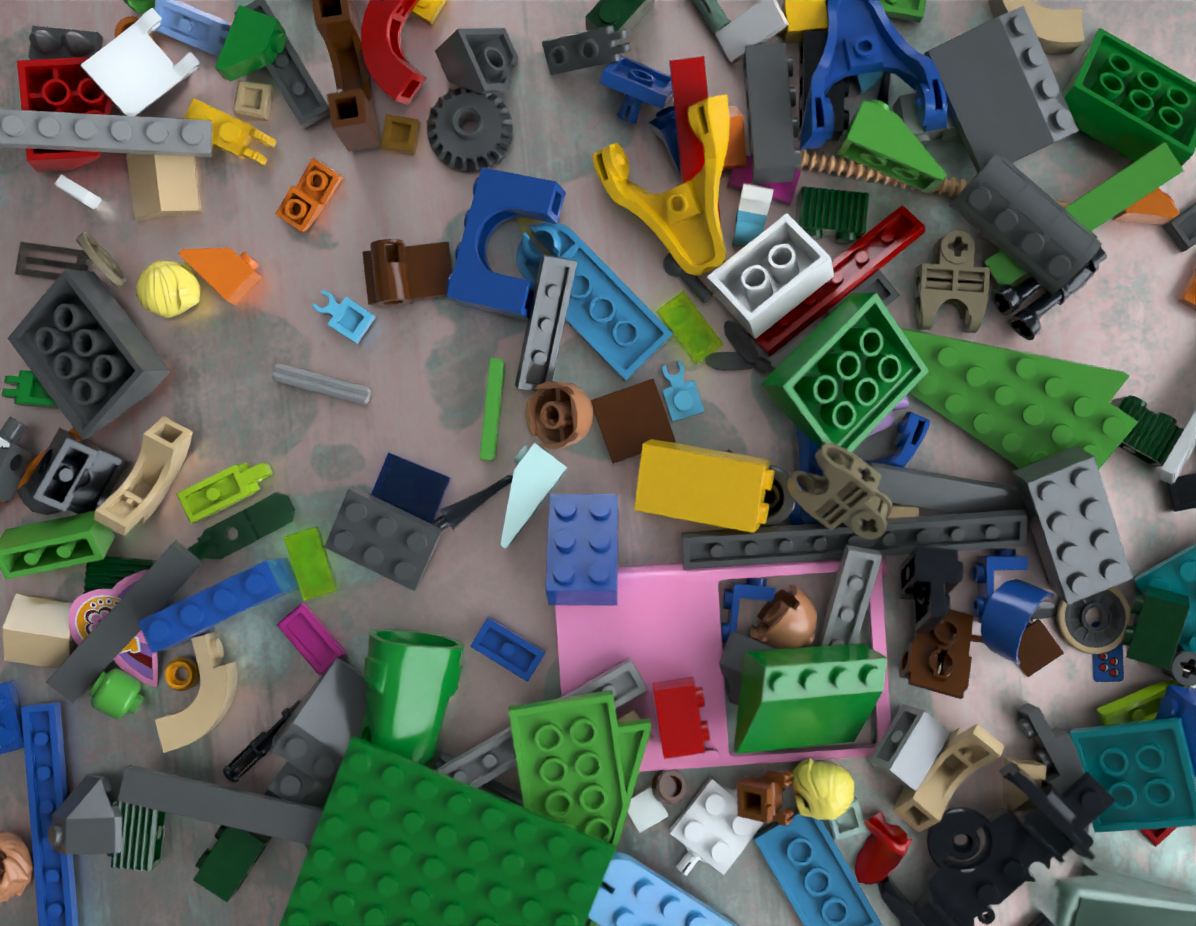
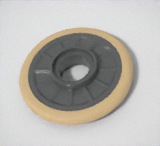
[1057,586,1131,654]

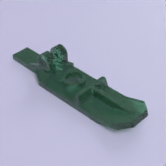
[187,492,296,560]

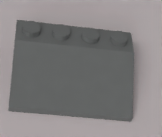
[924,6,1079,174]
[7,269,170,440]

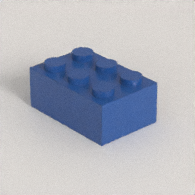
[546,494,619,606]

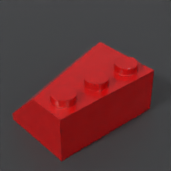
[17,57,113,173]

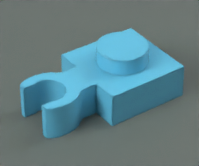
[312,290,376,344]
[662,360,704,423]

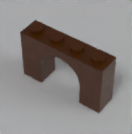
[312,0,381,152]

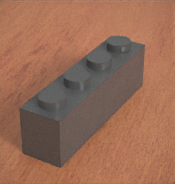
[743,43,801,184]

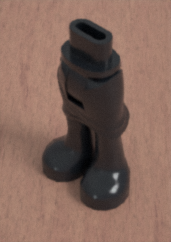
[991,247,1107,340]

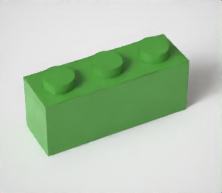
[0,511,115,579]

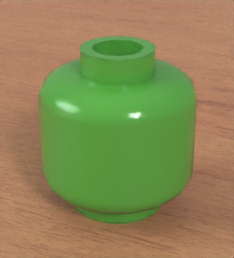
[88,668,144,719]

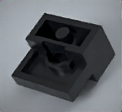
[26,428,128,514]
[899,547,964,634]

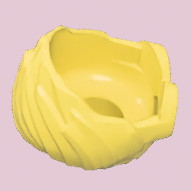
[136,260,201,318]
[790,758,855,820]

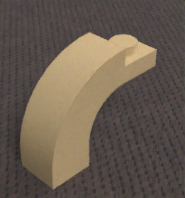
[988,0,1084,54]
[94,416,193,536]
[155,632,238,753]
[893,724,1004,833]

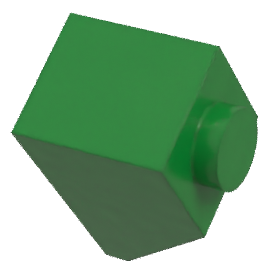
[215,5,286,82]

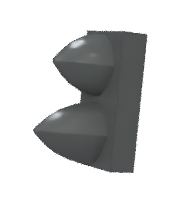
[28,26,103,60]

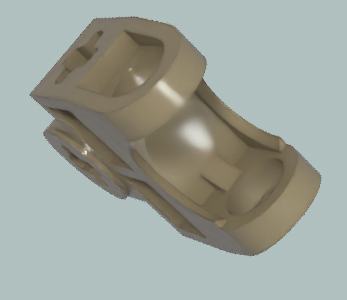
[913,230,990,333]
[787,443,892,539]

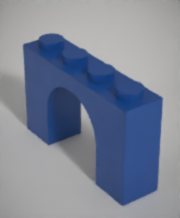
[446,167,566,320]
[138,558,301,654]

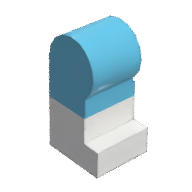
[732,182,774,247]

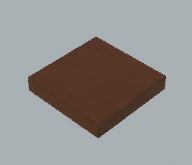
[591,378,676,464]

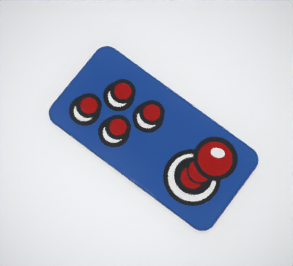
[1091,621,1124,682]

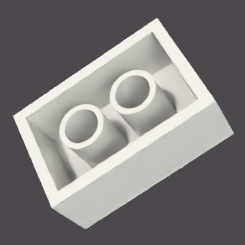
[707,213,834,339]

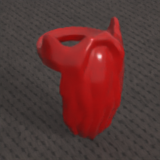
[855,811,912,885]

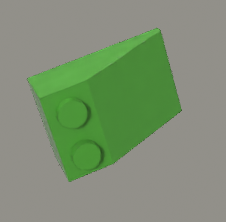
[836,100,947,194]

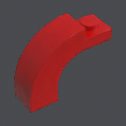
[361,0,427,105]

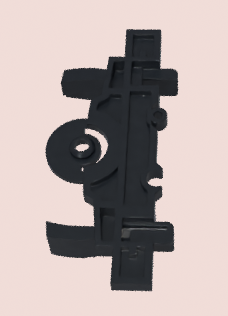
[877,762,1116,926]

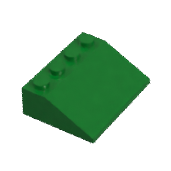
[1062,28,1196,167]
[761,293,929,462]
[733,644,888,754]

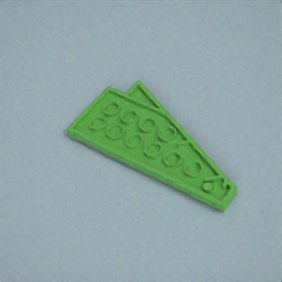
[900,328,1138,469]
[508,690,651,926]

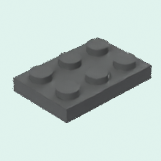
[324,486,443,591]

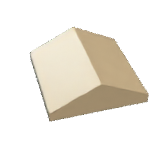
[126,153,202,221]
[2,594,77,669]

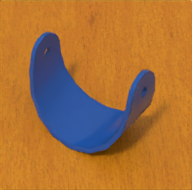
[981,579,1054,665]

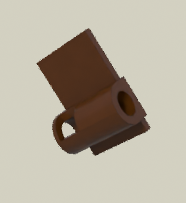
[362,239,452,307]
[899,609,974,699]

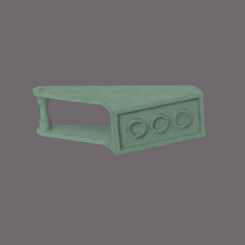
[1053,864,1196,926]

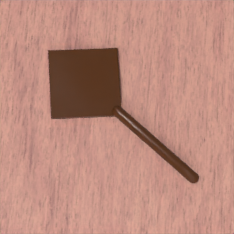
[971,619,1064,677]

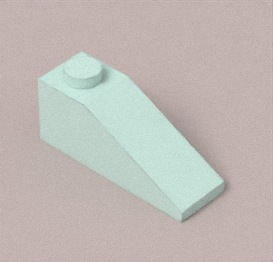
[500,443,568,549]

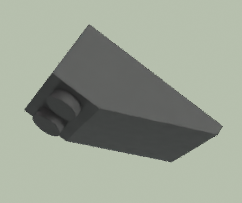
[271,657,366,789]

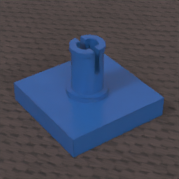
[599,55,672,123]

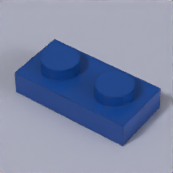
[470,617,546,682]
[0,680,24,755]

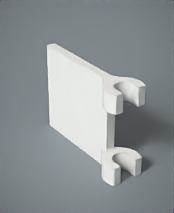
[81,8,200,116]

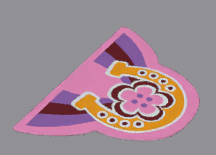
[69,569,158,687]

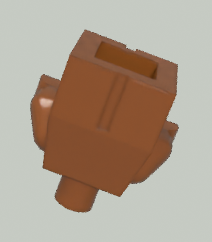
[737,770,794,826]

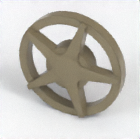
[75,232,128,288]

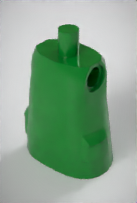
[360,629,464,764]

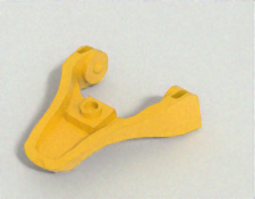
[593,94,730,275]

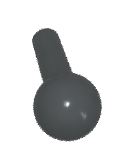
[663,253,714,303]

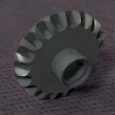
[427,86,513,172]

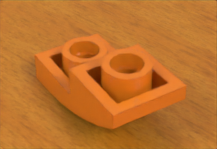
[275,158,344,233]

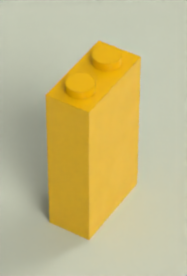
[634,439,774,533]

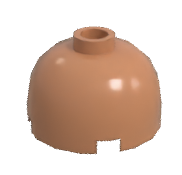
[525,381,594,450]
[750,585,817,649]

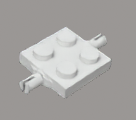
[669,775,764,876]

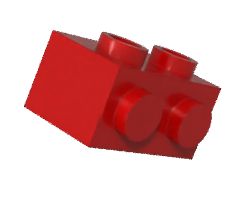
[652,677,710,759]

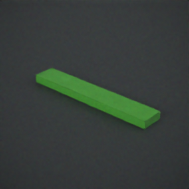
[982,142,1184,286]

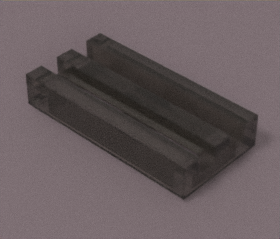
[15,241,89,281]

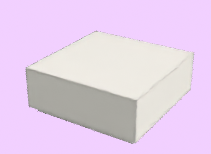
[55,174,102,209]
[628,784,669,833]

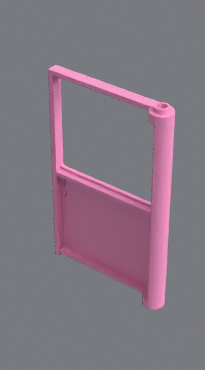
[555,556,891,772]

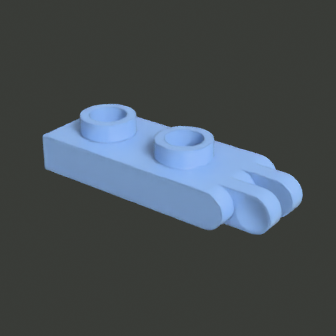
[154,0,230,56]

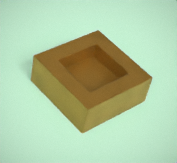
[380,114,421,155]

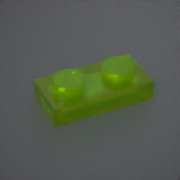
[656,290,724,365]
[284,526,339,601]

